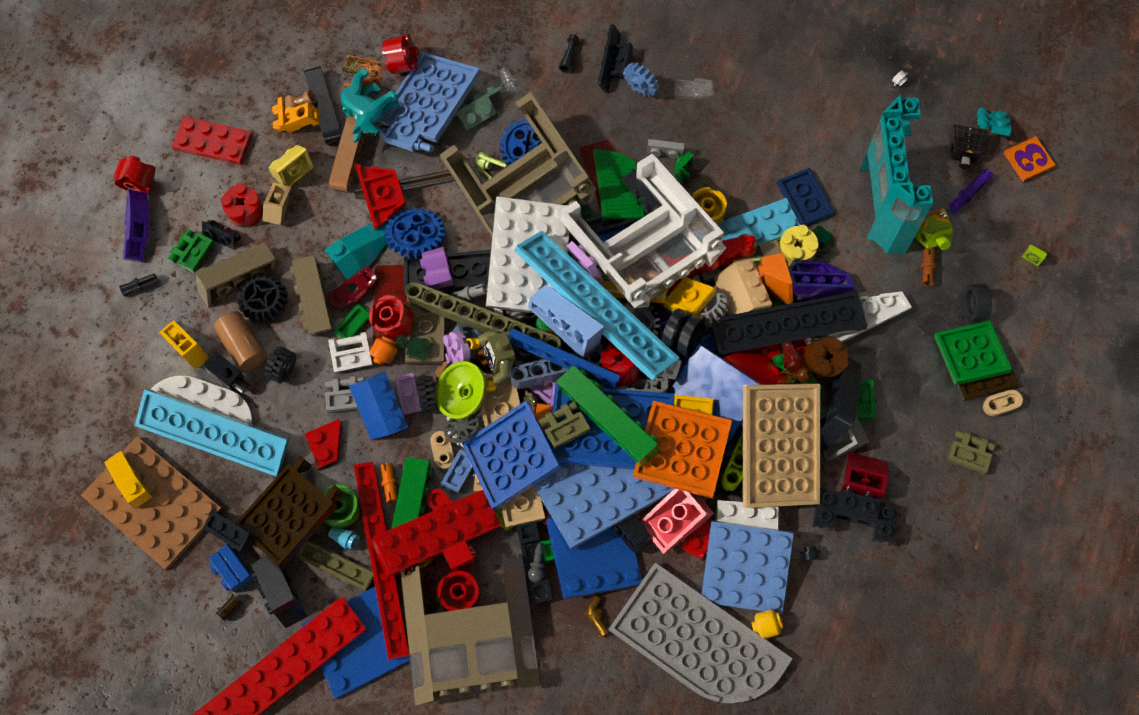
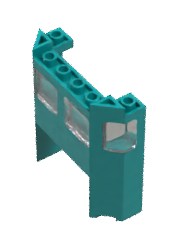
[859,94,933,254]

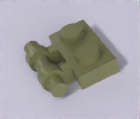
[538,402,590,449]
[947,430,995,474]

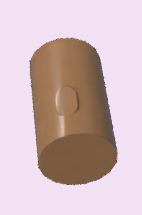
[213,311,267,373]

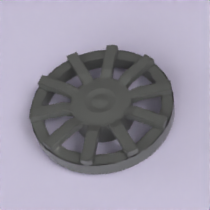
[444,413,481,443]

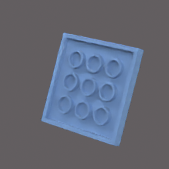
[701,520,794,614]

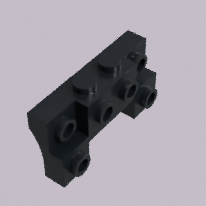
[811,488,899,546]

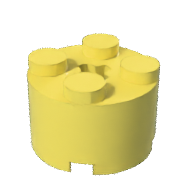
[779,225,818,267]

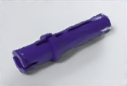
[949,169,994,212]

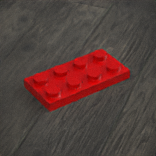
[171,116,253,165]

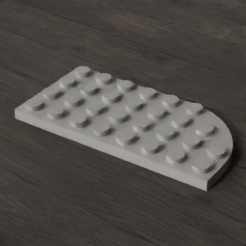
[608,563,792,704]

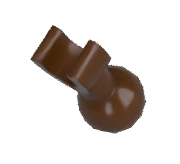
[780,367,812,384]

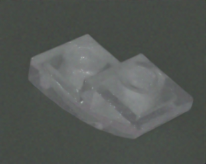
[674,78,712,99]

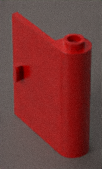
[724,350,792,385]

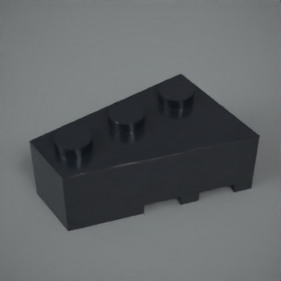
[251,555,307,628]

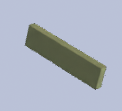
[295,540,374,592]

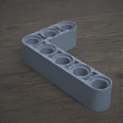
[510,343,603,389]

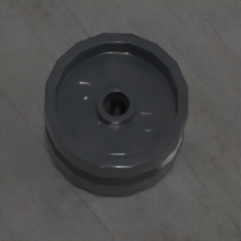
[662,308,706,358]

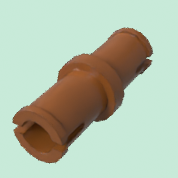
[921,248,937,286]

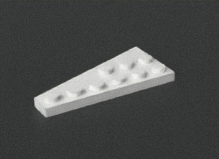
[805,291,912,345]

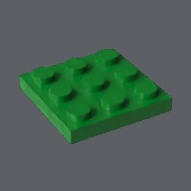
[934,321,1012,386]

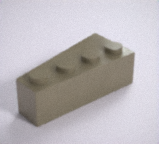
[290,255,334,336]

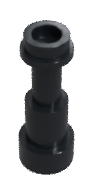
[559,34,579,73]

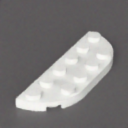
[151,376,254,425]

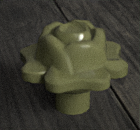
[519,390,539,411]

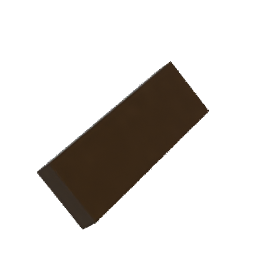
[957,368,1020,401]

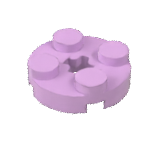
[443,331,470,365]

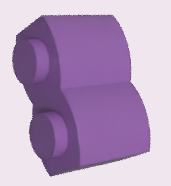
[420,247,454,290]

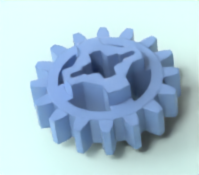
[623,62,659,97]

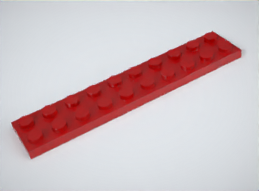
[193,596,367,715]

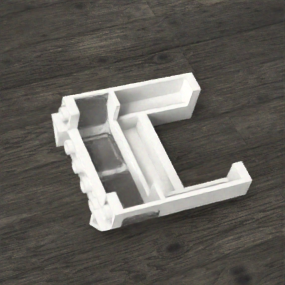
[561,154,726,308]

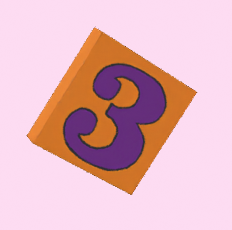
[1003,136,1056,182]

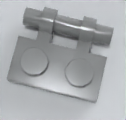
[325,376,364,413]

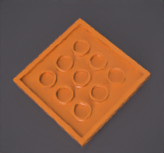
[633,401,732,498]

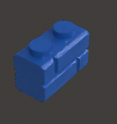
[208,544,254,593]

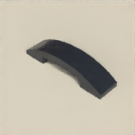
[516,521,553,604]

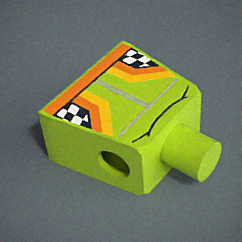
[915,208,953,250]

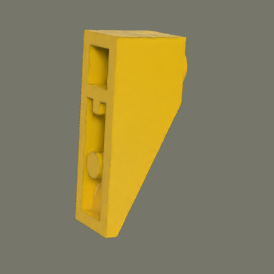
[159,320,210,370]
[104,451,153,509]

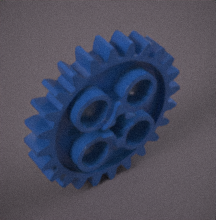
[499,117,542,165]
[385,207,446,259]

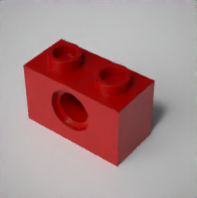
[442,540,478,572]

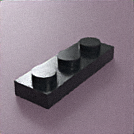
[203,510,255,553]

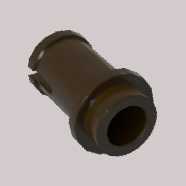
[216,594,242,621]

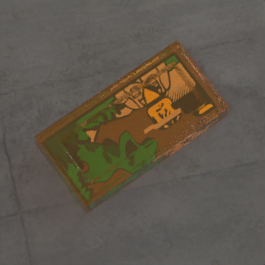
[342,54,382,78]

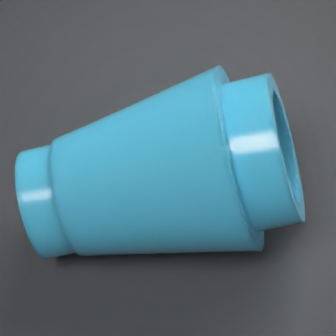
[328,527,360,550]

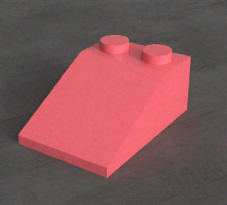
[640,489,714,554]

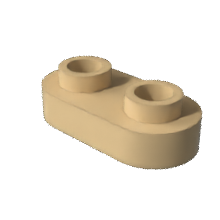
[983,390,1023,416]
[430,431,454,470]

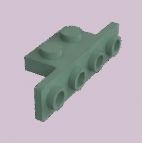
[454,84,502,131]

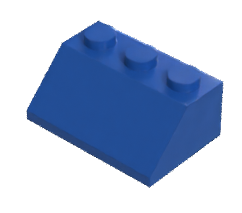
[349,371,408,439]

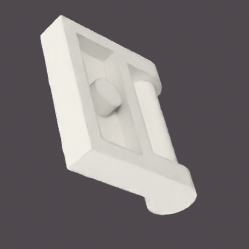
[328,332,373,373]

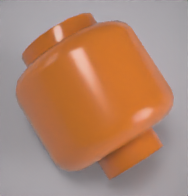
[370,336,398,366]

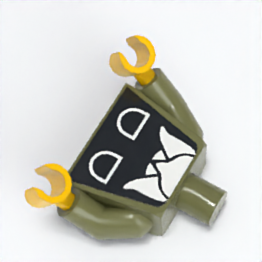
[465,330,515,392]

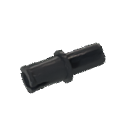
[119,273,159,297]

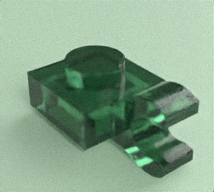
[395,335,432,362]

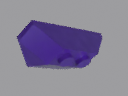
[788,260,855,300]

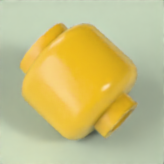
[751,609,784,639]

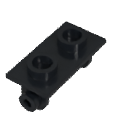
[202,220,241,250]

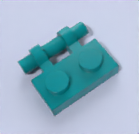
[977,107,1012,136]

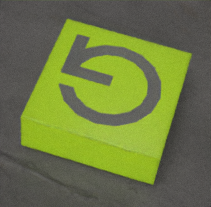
[1022,244,1047,266]

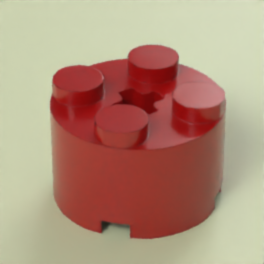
[382,34,420,74]
[112,156,156,194]
[221,183,263,227]
[369,295,414,339]
[601,342,640,387]
[437,570,481,611]

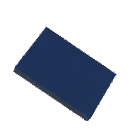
[776,168,835,226]

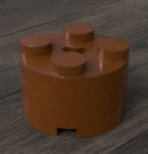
[802,337,848,378]

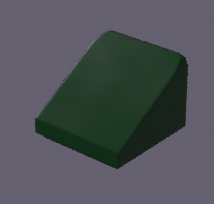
[812,225,833,249]

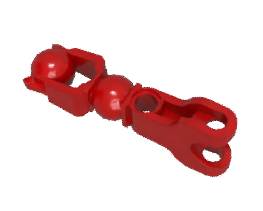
[643,234,757,296]

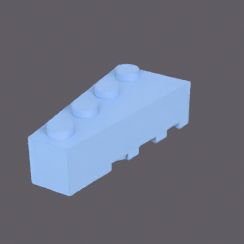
[528,285,604,358]

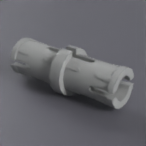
[450,283,488,301]

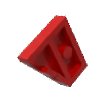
[305,419,342,470]

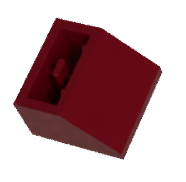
[841,452,888,500]

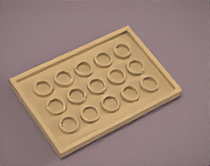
[743,384,820,508]

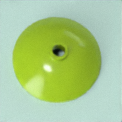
[435,361,486,419]

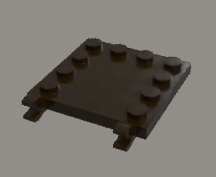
[236,456,346,569]

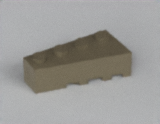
[196,242,275,308]

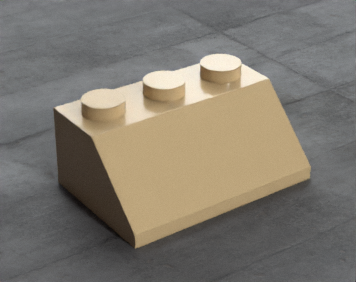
[713,258,772,315]

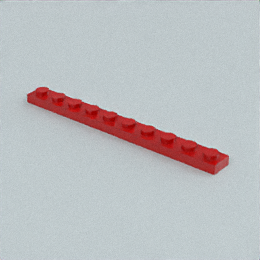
[353,461,409,661]

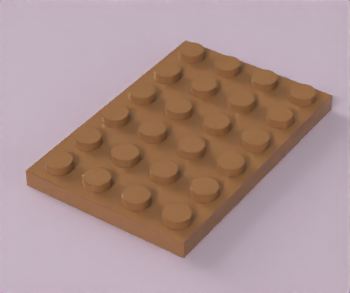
[81,436,223,570]

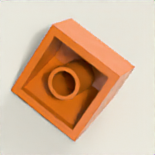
[758,253,793,304]

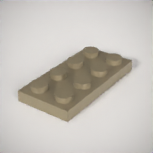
[405,290,446,364]

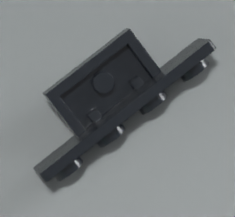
[597,24,633,93]
[622,169,659,214]

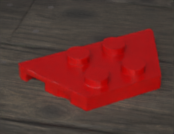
[355,164,406,230]

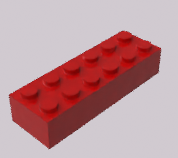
[371,490,501,578]

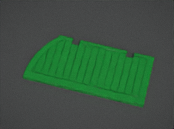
[593,149,645,220]

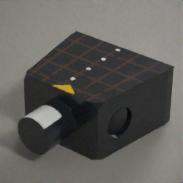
[949,124,988,169]
[204,351,249,393]

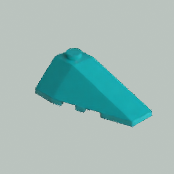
[325,221,389,285]

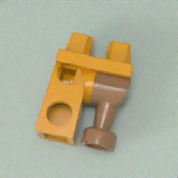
[272,90,320,134]

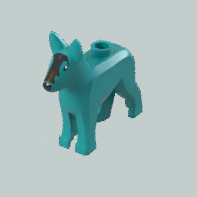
[341,68,399,143]

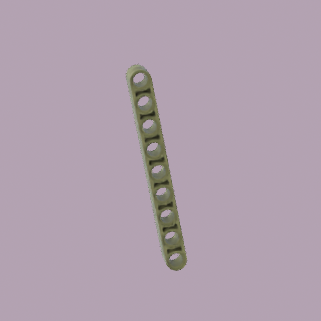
[405,282,562,350]

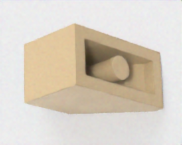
[263,182,291,225]

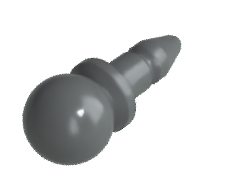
[528,543,544,583]

